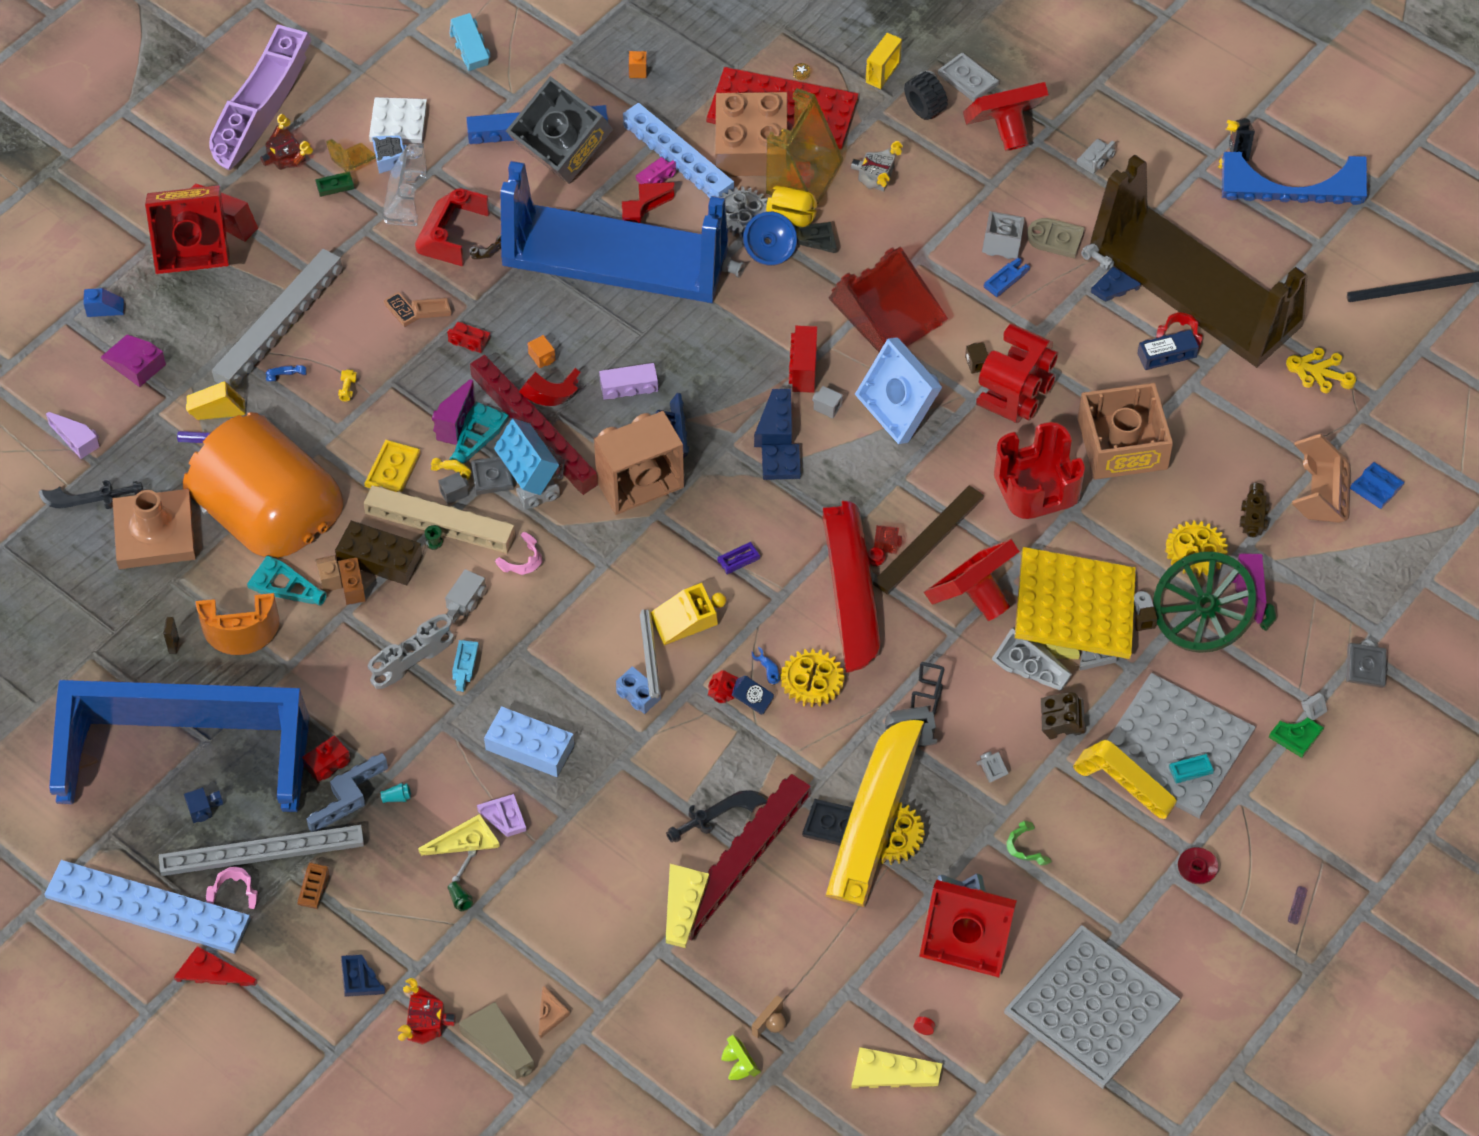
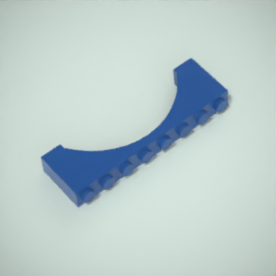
[1222,152,1367,205]

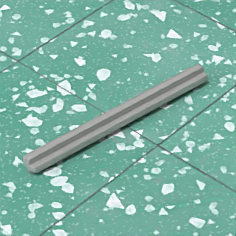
[640,609,661,698]

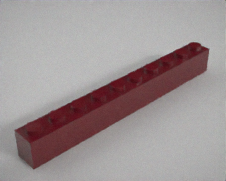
[470,354,598,495]
[689,774,811,941]

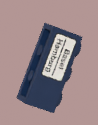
[1137,330,1199,370]

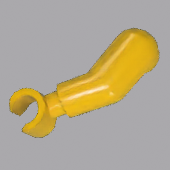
[431,458,471,480]

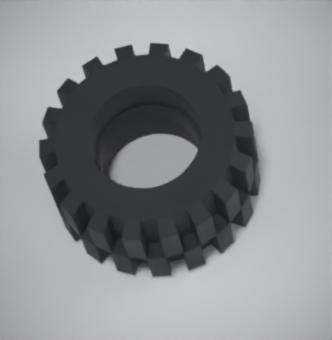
[904,71,948,120]

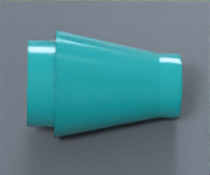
[381,782,412,803]

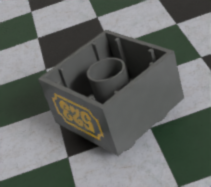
[506,76,613,184]

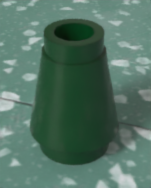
[447,881,473,912]

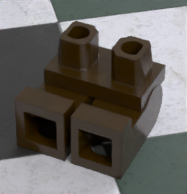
[1041,692,1085,740]

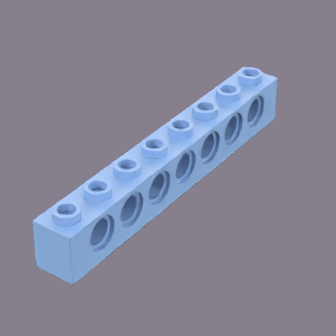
[623,103,734,198]

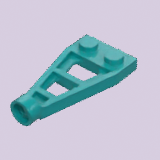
[449,401,509,464]
[247,556,327,606]

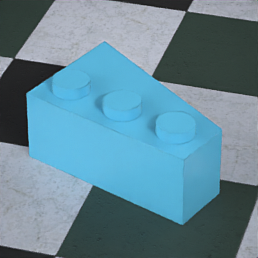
[449,13,491,71]

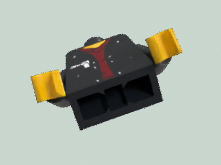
[1218,118,1255,169]

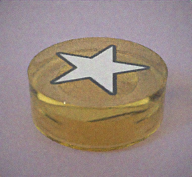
[793,63,810,80]

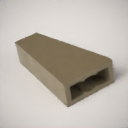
[459,1002,534,1080]

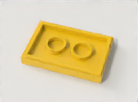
[364,440,421,492]

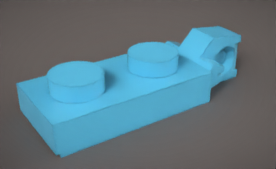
[452,640,479,692]

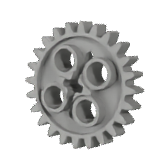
[720,187,768,237]

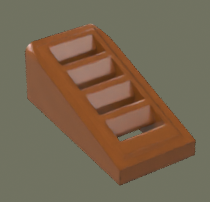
[297,863,329,909]

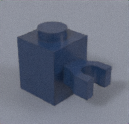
[184,788,223,823]

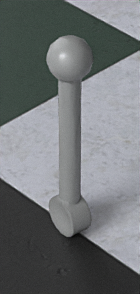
[452,850,476,883]

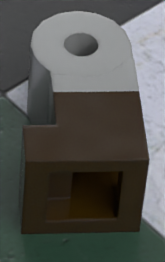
[1134,591,1157,631]

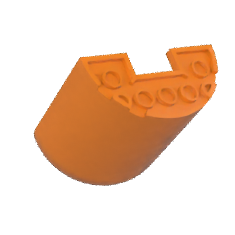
[183,412,343,558]

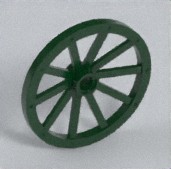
[1153,552,1258,653]

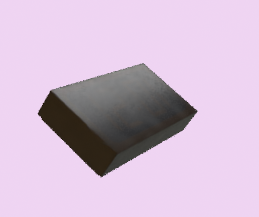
[163,617,179,654]

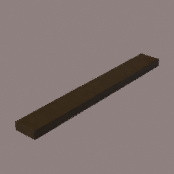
[873,485,984,595]

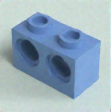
[616,666,661,714]

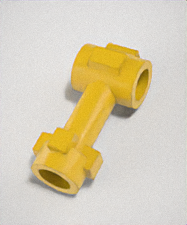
[338,369,357,402]

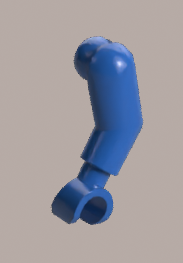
[265,365,306,381]
[752,647,780,684]

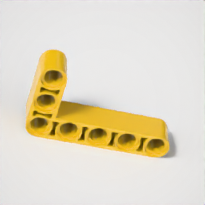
[1073,740,1177,819]

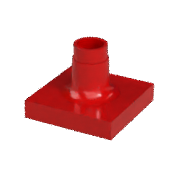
[963,82,1049,151]
[924,539,1020,621]
[919,880,1017,978]

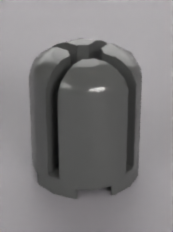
[885,705,937,747]

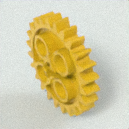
[1165,520,1228,577]
[781,648,844,707]
[880,802,925,865]

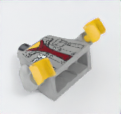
[851,141,903,192]

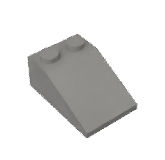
[982,211,1025,259]

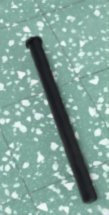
[1347,271,1479,302]

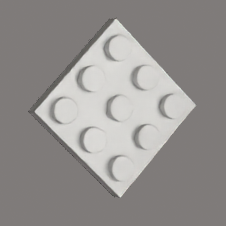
[369,97,427,144]

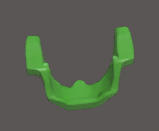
[1006,821,1052,865]

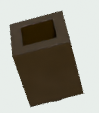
[965,342,988,374]

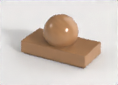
[752,995,786,1038]

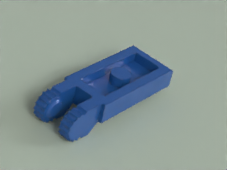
[984,258,1030,297]

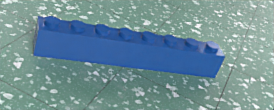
[466,105,608,144]

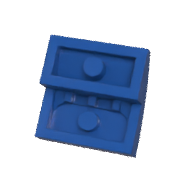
[1350,462,1405,509]

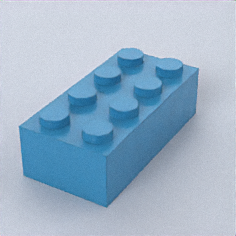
[494,418,559,495]

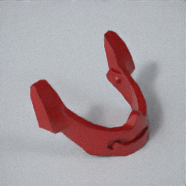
[1156,312,1203,349]

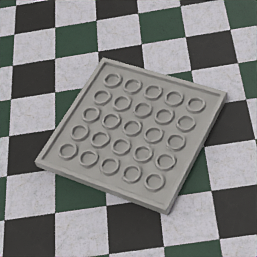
[1107,673,1256,819]
[1004,925,1180,1089]

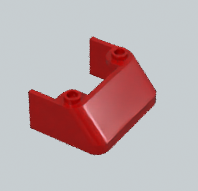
[415,188,490,267]

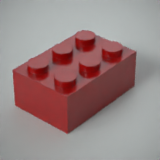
[789,325,817,393]

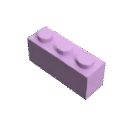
[599,363,658,400]

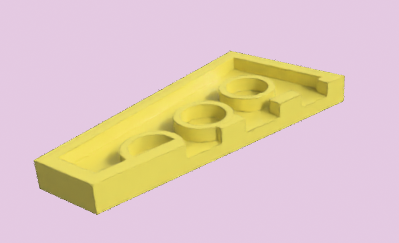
[666,864,709,948]
[851,1047,942,1089]

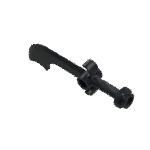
[39,480,143,509]
[666,790,768,843]

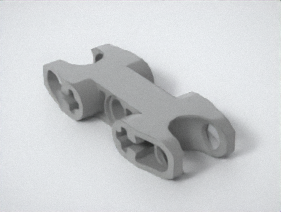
[368,614,454,689]

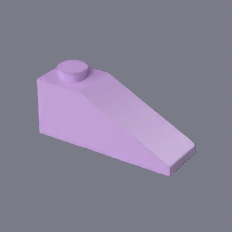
[46,412,99,459]

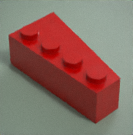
[191,183,258,242]

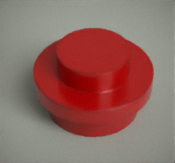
[867,548,885,566]

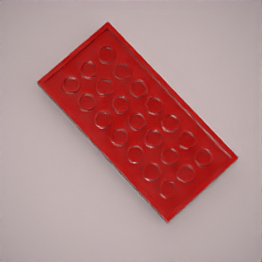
[706,67,858,149]

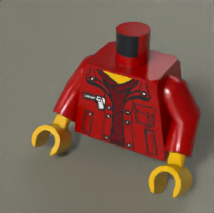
[398,978,456,1045]

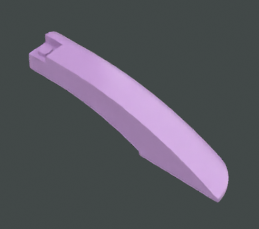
[210,24,311,170]

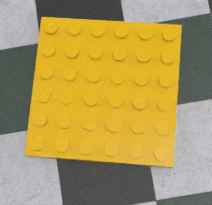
[1014,547,1136,659]

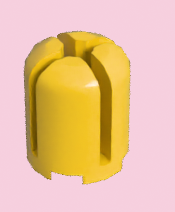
[766,185,817,227]

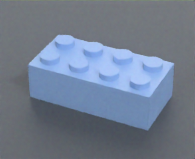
[484,706,574,777]

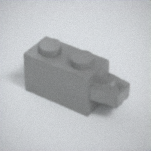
[445,569,487,624]

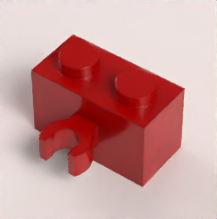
[302,735,350,783]

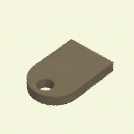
[1027,218,1085,259]

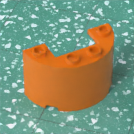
[195,593,279,655]

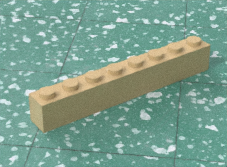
[364,486,515,554]

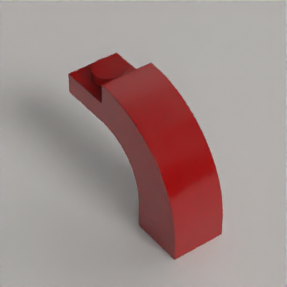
[519,368,581,406]

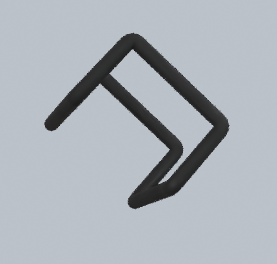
[910,662,945,715]

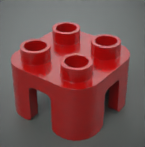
[976,323,1059,423]
[994,422,1085,519]

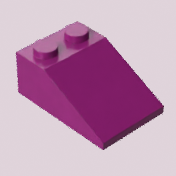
[101,335,166,387]
[432,379,476,445]
[1232,554,1266,624]

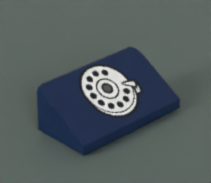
[732,676,774,715]

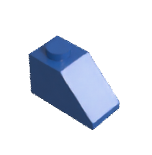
[83,288,124,317]

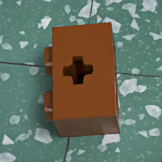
[338,558,366,605]

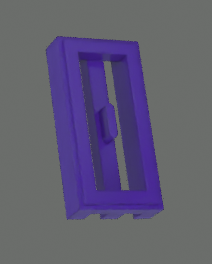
[717,542,760,574]

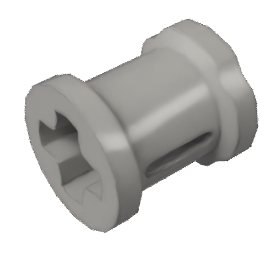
[722,257,745,278]

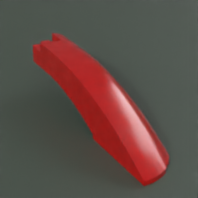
[823,501,880,673]

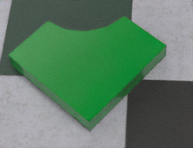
[1268,717,1324,758]

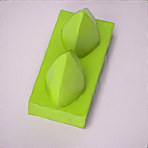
[721,1035,761,1080]

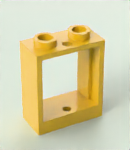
[866,33,902,89]

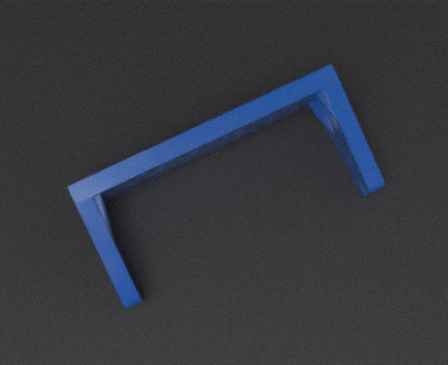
[500,161,728,303]
[49,680,310,812]

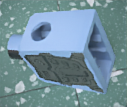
[372,136,415,173]

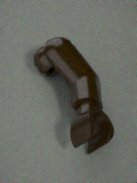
[469,235,501,260]

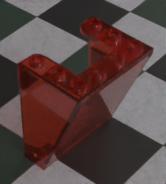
[829,246,948,353]

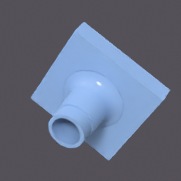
[855,338,942,444]

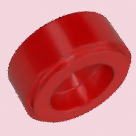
[913,1016,936,1035]

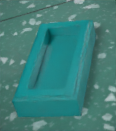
[1169,754,1214,784]

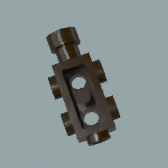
[1239,483,1269,538]

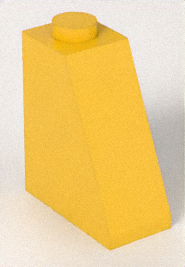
[186,381,245,420]

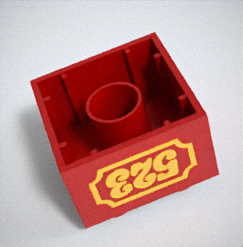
[145,185,230,274]

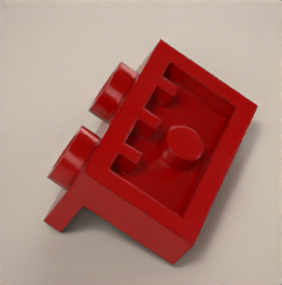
[447,321,491,353]

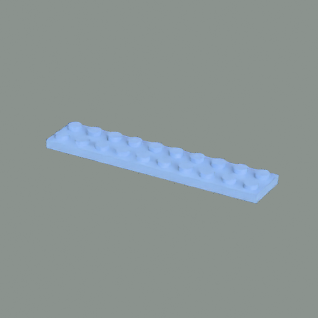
[44,860,250,954]

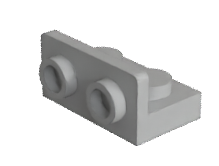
[1077,139,1116,174]
[516,477,560,510]

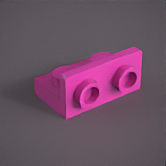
[636,157,676,184]

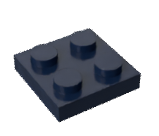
[762,444,801,480]

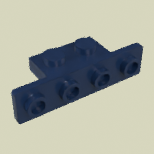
[655,392,689,459]

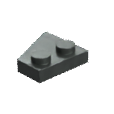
[795,222,837,253]

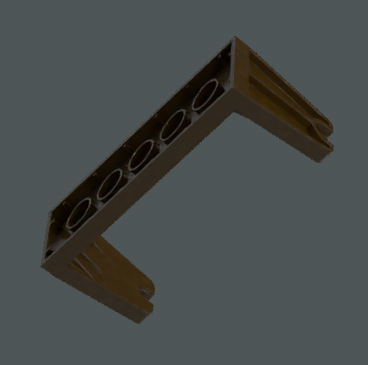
[1090,155,1308,368]

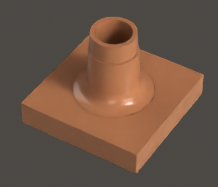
[113,489,196,569]

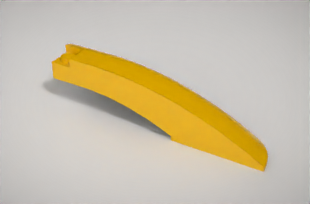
[825,720,924,907]

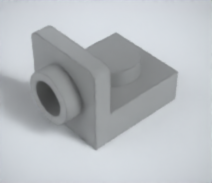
[976,751,1009,783]

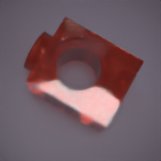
[874,525,902,554]

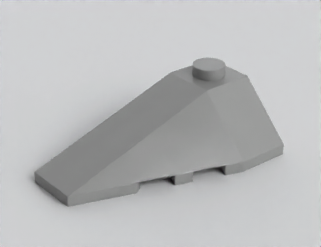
[992,628,1072,690]

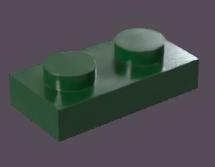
[315,171,354,197]

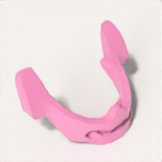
[495,532,542,575]
[206,867,258,909]

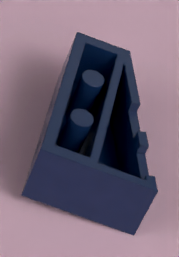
[754,389,792,447]

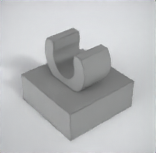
[1301,693,1327,721]

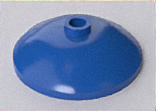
[743,212,797,266]

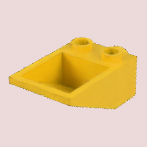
[651,583,726,645]

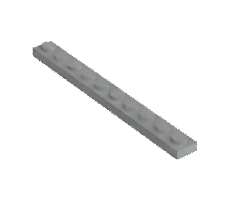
[159,825,364,876]

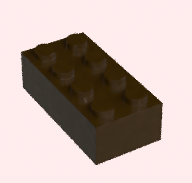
[335,520,423,586]

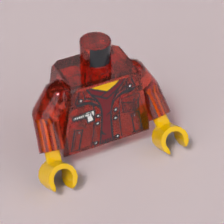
[260,114,313,170]

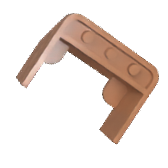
[1292,434,1350,523]

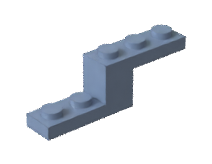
[306,753,388,832]

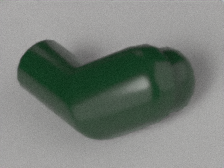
[1260,603,1277,631]

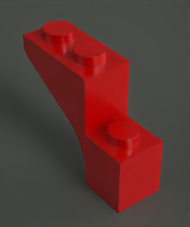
[622,182,674,223]

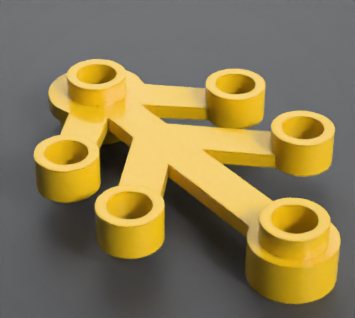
[1286,348,1356,393]

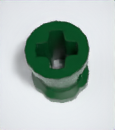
[424,525,443,550]

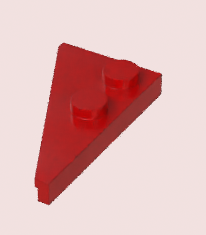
[174,946,257,986]

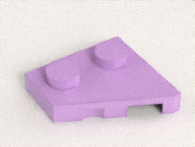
[477,794,526,837]

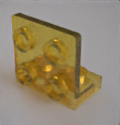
[326,139,376,172]

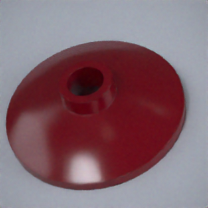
[1177,847,1218,884]

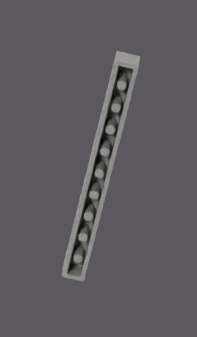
[212,249,342,389]

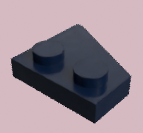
[1091,267,1141,302]
[341,955,385,997]

